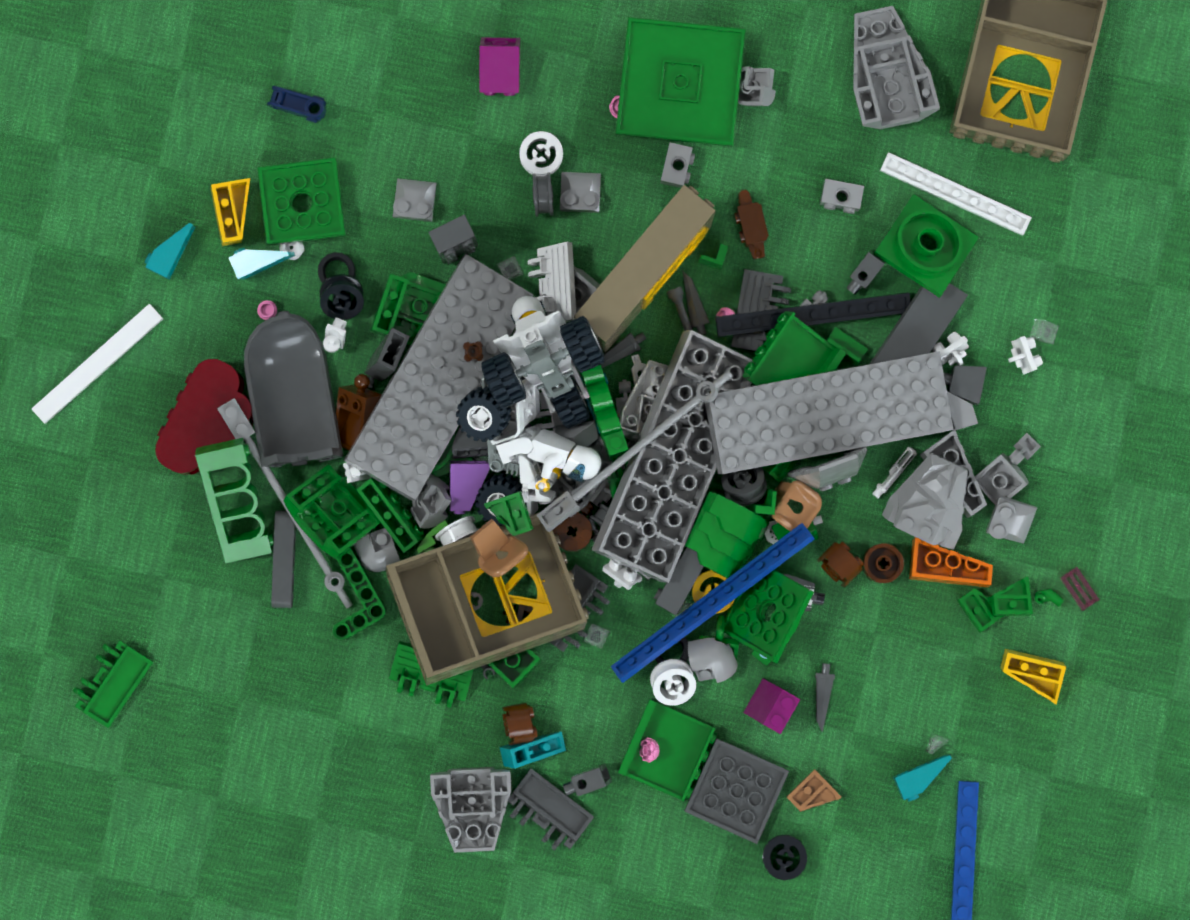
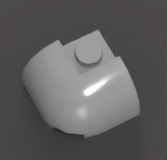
[738,66,776,106]
[410,474,452,528]
[353,528,401,572]
[688,638,738,683]

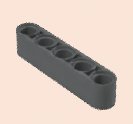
[271,511,296,608]

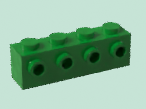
[356,478,425,553]

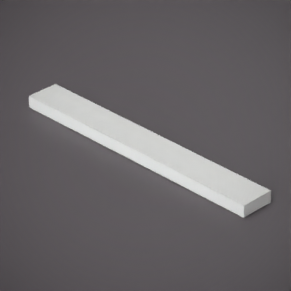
[880,152,1032,236]
[32,304,163,424]

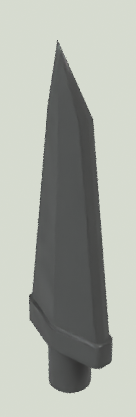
[682,270,710,335]
[600,332,646,368]
[815,663,835,732]

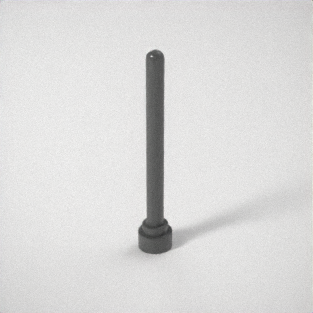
[667,287,692,331]

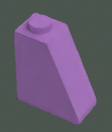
[449,461,490,514]

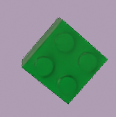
[488,649,542,689]

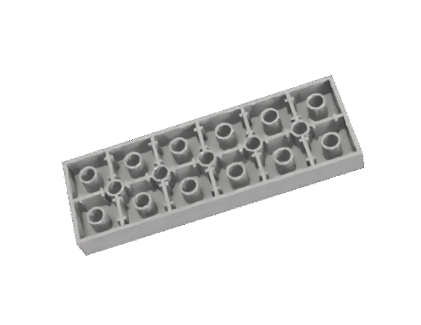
[344,254,533,501]
[592,330,752,583]
[705,351,954,474]

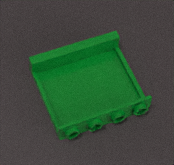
[742,311,846,385]
[618,699,717,802]

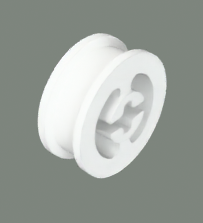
[520,131,563,176]
[435,516,479,546]
[650,659,696,705]

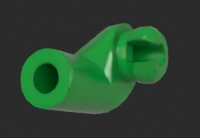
[1035,589,1065,607]

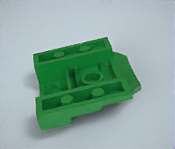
[370,272,446,346]
[283,464,381,559]
[685,492,769,579]

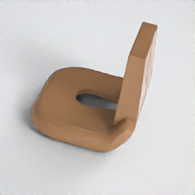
[772,480,822,531]
[470,519,528,577]

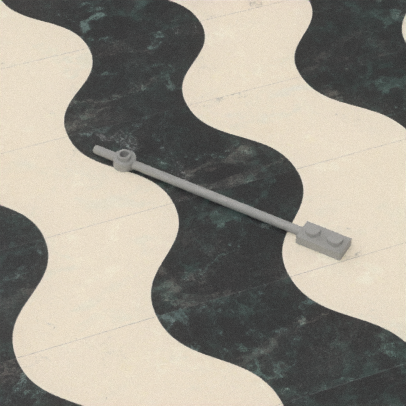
[537,370,733,532]
[217,398,353,609]

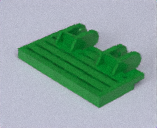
[73,640,153,728]
[389,641,474,708]

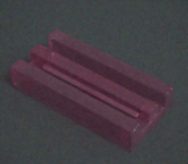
[1060,567,1099,611]

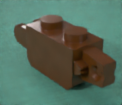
[734,189,769,260]

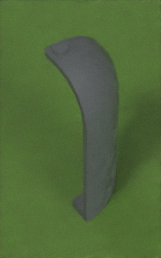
[244,311,344,467]

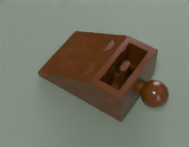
[336,374,382,450]

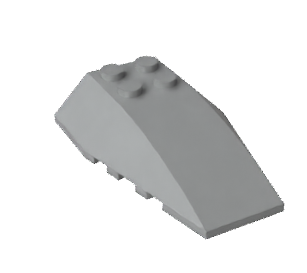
[853,6,940,129]
[788,447,868,491]

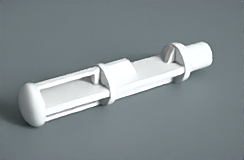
[872,447,917,499]

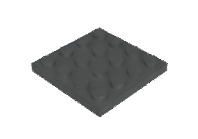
[684,738,789,844]

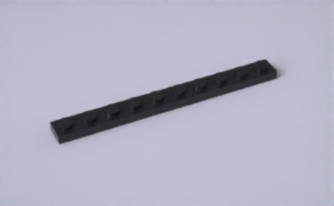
[715,292,910,337]

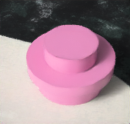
[257,300,277,320]

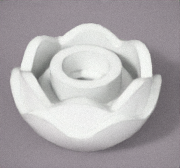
[279,241,304,260]

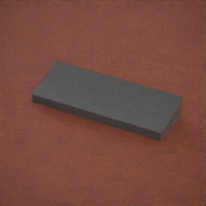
[870,283,968,364]

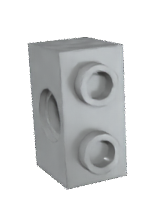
[660,142,695,188]
[820,179,864,214]

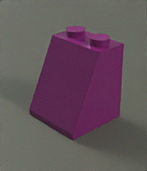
[479,37,520,96]
[743,678,800,734]

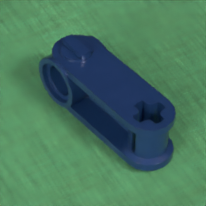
[267,86,326,123]

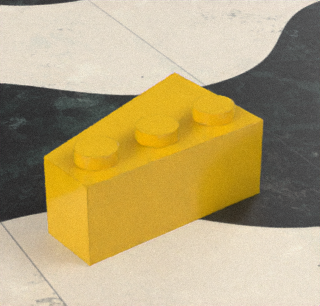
[211,178,250,246]
[1000,649,1066,705]

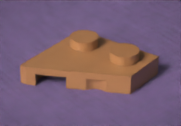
[786,769,841,812]

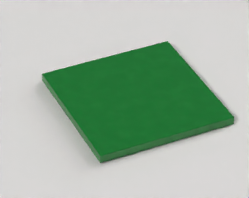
[616,17,746,147]

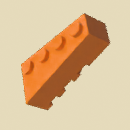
[909,537,993,588]

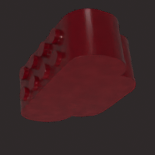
[155,359,254,475]

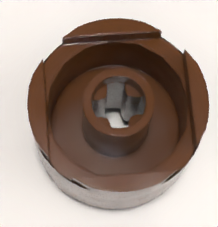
[553,512,592,552]
[817,542,864,587]
[862,543,904,584]
[502,702,538,746]

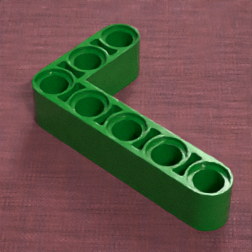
[333,547,387,640]

